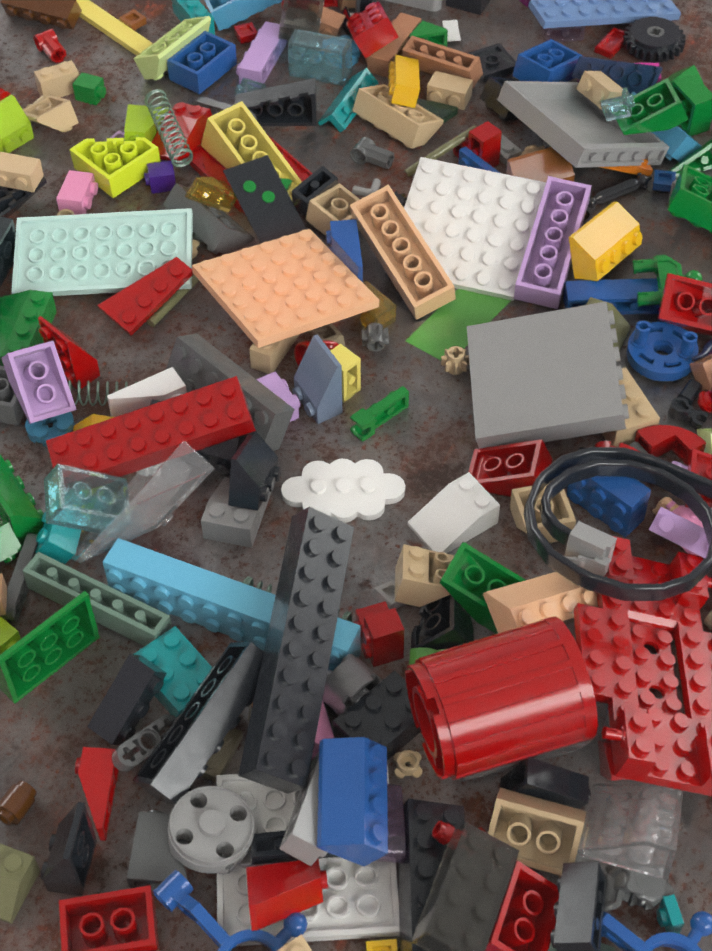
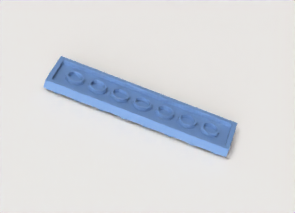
[528,0,681,29]

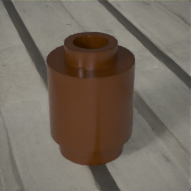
[0,781,37,825]

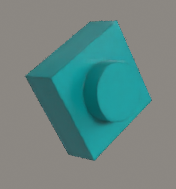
[656,894,684,934]

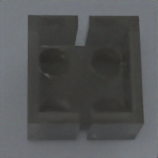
[278,0,324,46]

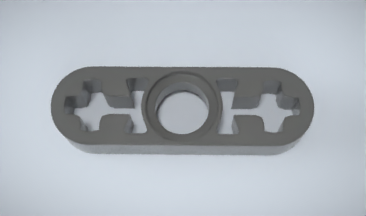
[112,714,176,772]

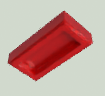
[594,27,624,59]

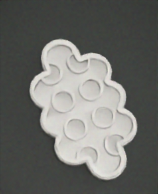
[281,458,405,523]

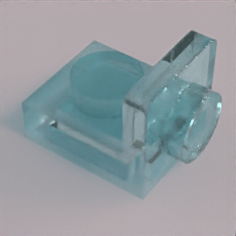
[234,78,266,96]
[601,87,635,121]

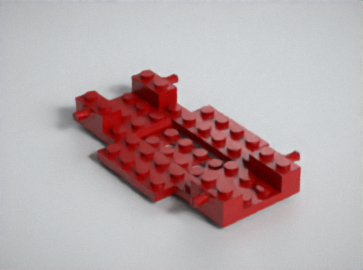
[573,536,712,796]

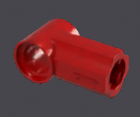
[33,29,67,63]

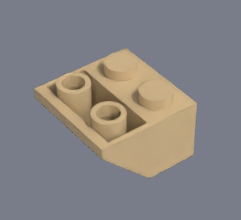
[395,544,454,607]

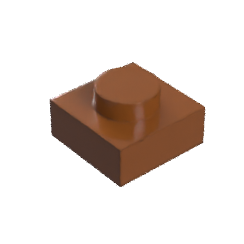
[119,9,147,31]

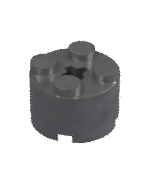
[322,654,383,716]

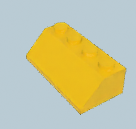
[569,202,642,281]

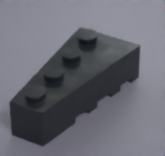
[235,78,317,126]

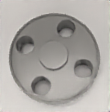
[167,786,254,875]

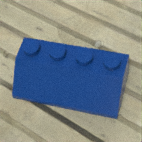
[317,737,388,867]

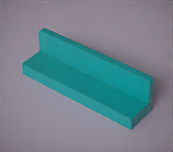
[317,68,379,132]

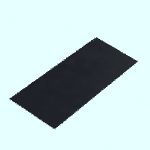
[223,155,307,244]

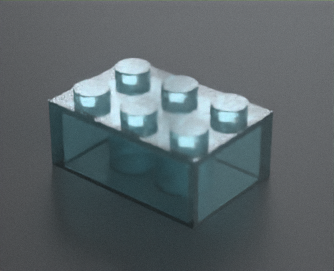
[288,29,352,86]
[44,464,131,537]

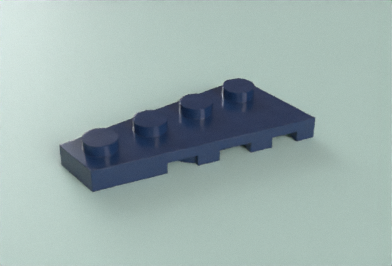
[571,56,663,99]

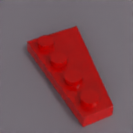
[97,257,194,336]

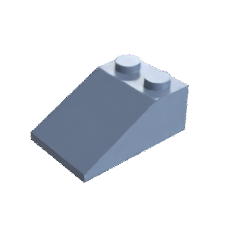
[292,334,343,424]

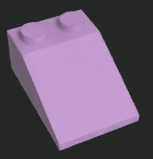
[1,341,77,424]

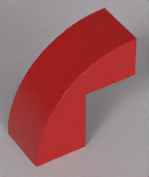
[634,425,707,466]

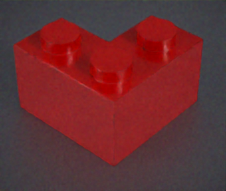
[453,121,502,167]
[352,601,405,667]

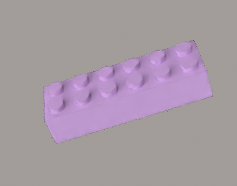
[514,176,591,309]

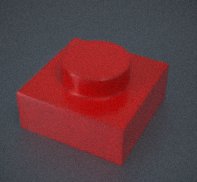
[234,22,258,44]

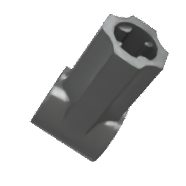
[350,137,395,170]

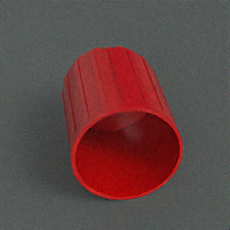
[405,616,598,780]

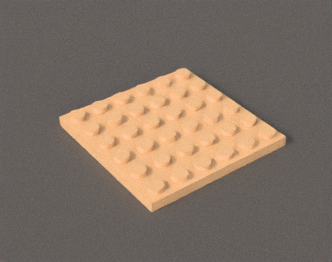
[192,229,379,348]

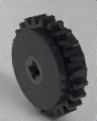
[623,17,686,63]

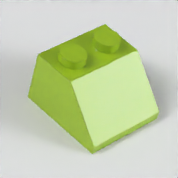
[0,94,34,153]

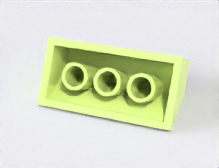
[133,16,211,81]

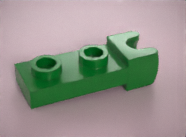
[350,386,409,441]

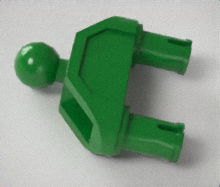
[632,255,703,307]

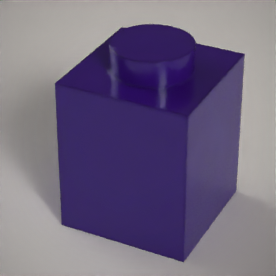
[144,161,176,194]

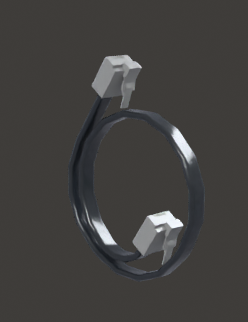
[524,447,712,601]

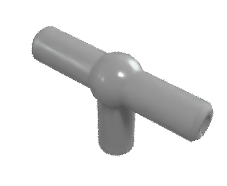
[352,179,381,197]

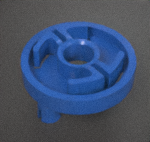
[626,320,698,381]

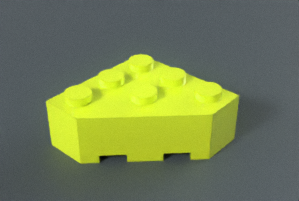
[69,137,161,198]

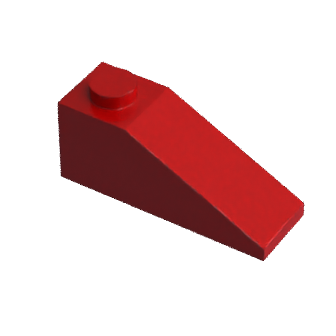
[75,747,119,841]

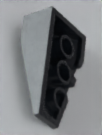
[411,594,474,650]

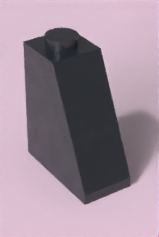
[500,757,591,809]

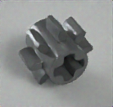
[361,323,389,352]

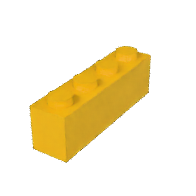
[388,55,420,108]

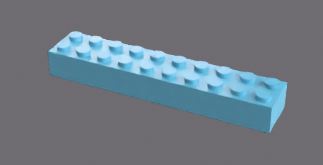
[103,538,361,671]

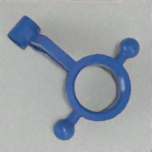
[153,870,308,951]
[601,911,712,951]

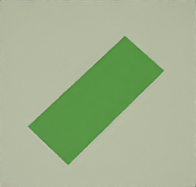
[406,289,511,361]

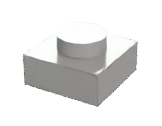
[372,580,405,609]

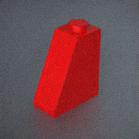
[246,858,328,931]

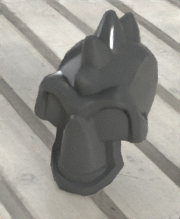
[604,845,674,912]

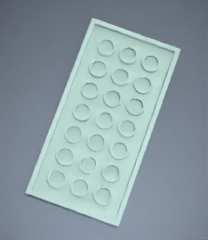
[12,208,193,296]

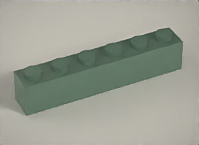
[23,552,172,646]

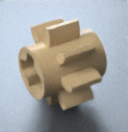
[441,346,470,375]

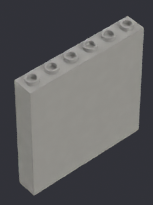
[497,81,669,168]
[467,302,629,449]

